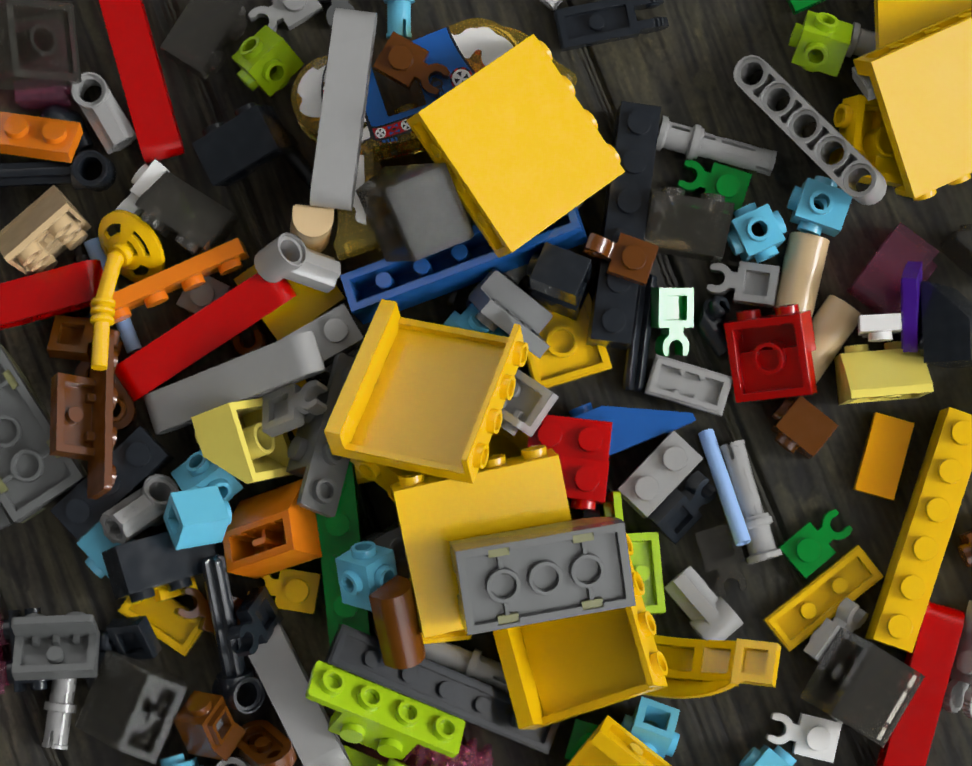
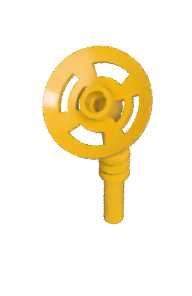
[90,210,165,371]

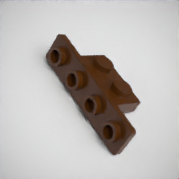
[49,335,118,500]

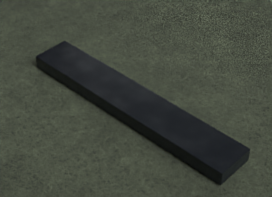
[324,624,560,754]

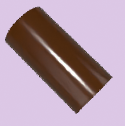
[369,575,426,669]

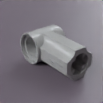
[71,72,137,154]
[254,232,341,293]
[100,474,179,544]
[664,566,744,640]

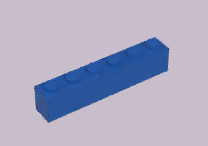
[340,207,588,324]

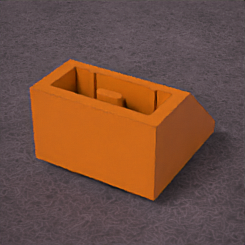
[223,479,322,579]

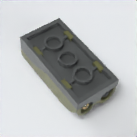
[0,344,88,524]
[449,517,636,635]

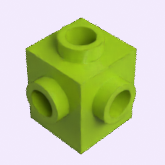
[788,10,853,77]
[231,25,304,97]

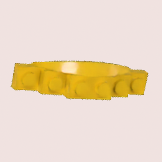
[643,635,781,699]

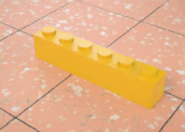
[865,407,972,653]

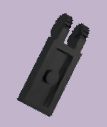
[553,0,669,52]

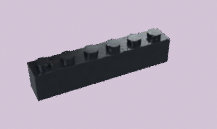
[586,101,661,350]

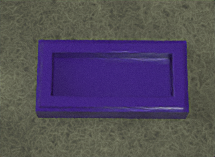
[901,261,923,353]

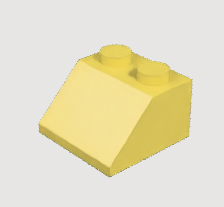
[834,341,934,405]
[191,398,293,484]

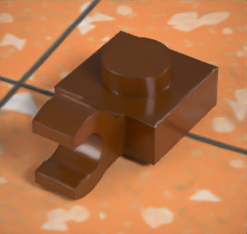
[583,233,659,286]
[47,315,123,361]

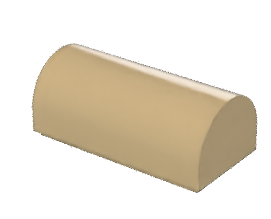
[290,204,334,253]
[772,232,830,318]
[811,295,861,383]

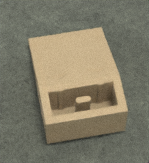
[0,185,92,276]

